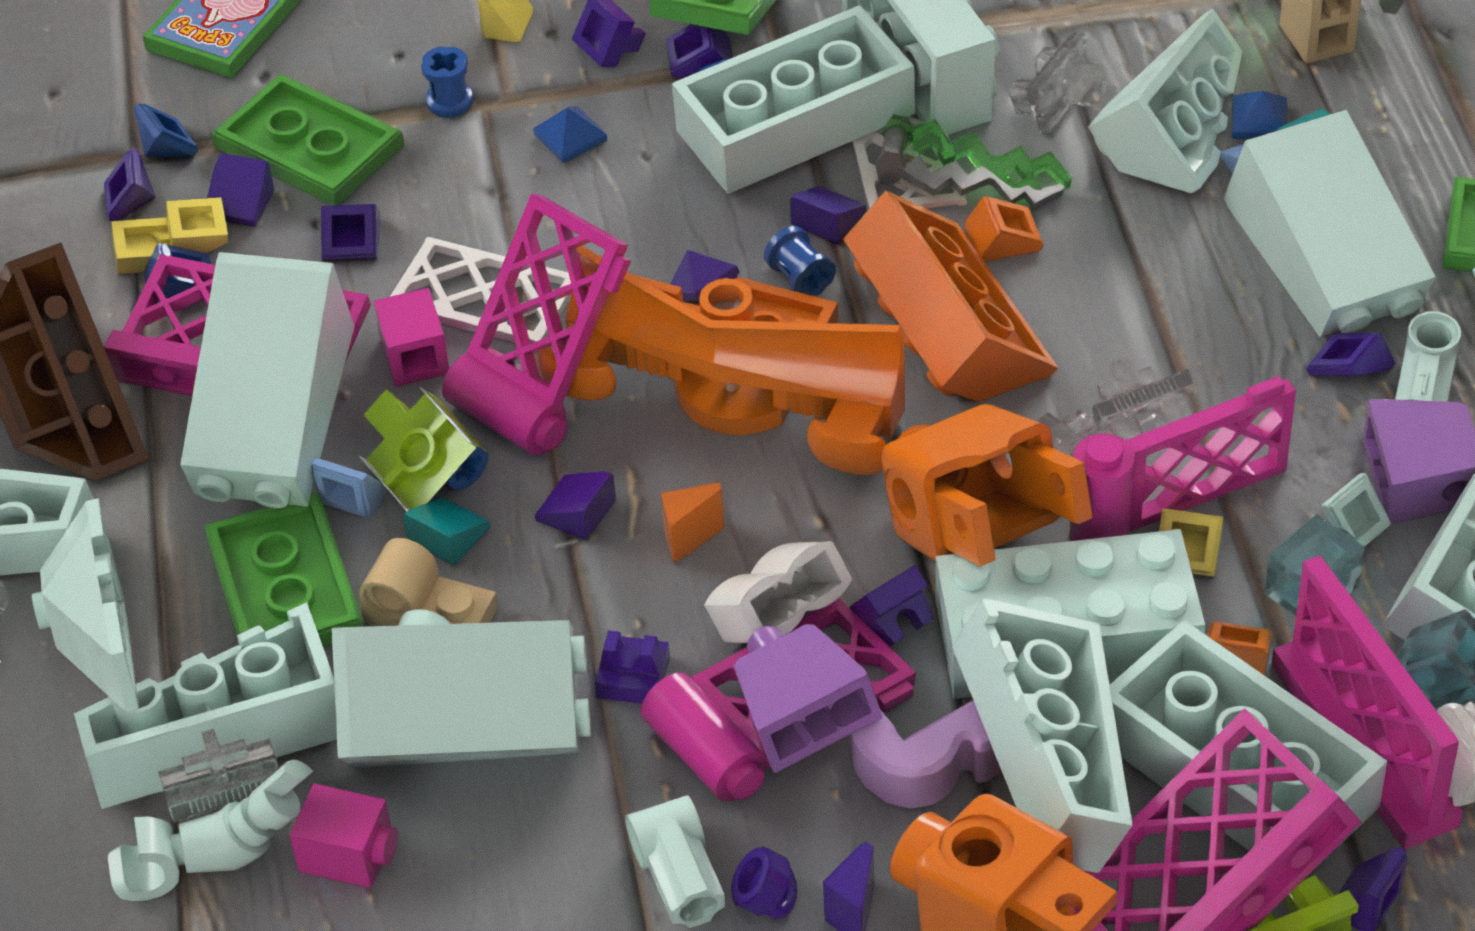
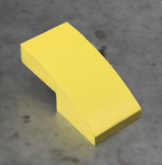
[111,197,228,275]

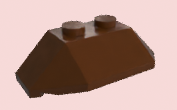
[0,242,149,481]

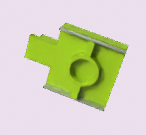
[359,387,487,511]

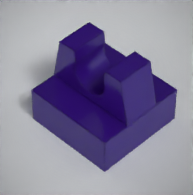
[572,0,646,67]
[849,565,934,647]
[595,630,670,704]

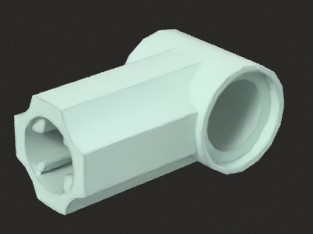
[1395,311,1461,402]
[625,795,725,928]

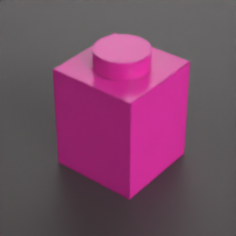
[373,288,449,387]
[289,783,398,888]

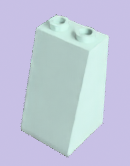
[1224,110,1436,337]
[180,252,355,508]
[332,620,591,768]

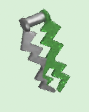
[875,114,1072,209]

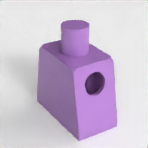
[1363,399,1475,524]
[734,624,882,773]

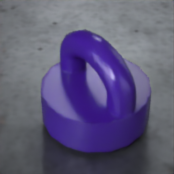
[731,846,797,919]

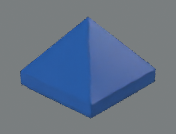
[1232,91,1287,139]
[134,103,198,157]
[533,106,607,163]

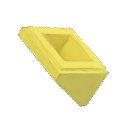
[478,0,533,42]
[1159,508,1223,578]

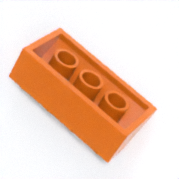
[843,190,1058,402]

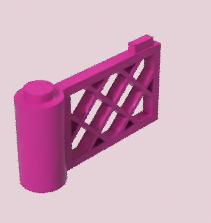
[442,194,631,456]
[1069,376,1296,541]
[640,598,916,801]

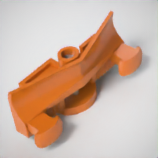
[537,246,905,475]

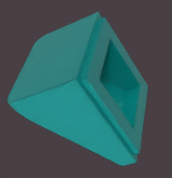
[403,497,491,565]

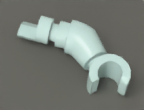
[108,759,313,901]

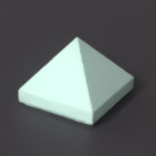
[1321,473,1391,557]

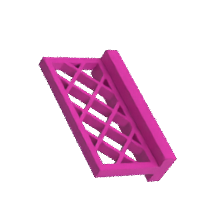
[104,254,371,412]
[1272,555,1463,849]
[1075,708,1362,931]

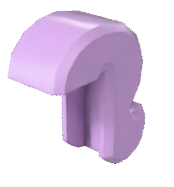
[850,701,1001,809]

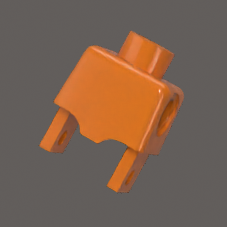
[881,404,1093,567]
[890,794,1117,931]

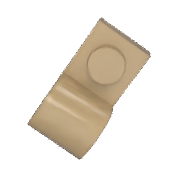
[359,538,498,626]

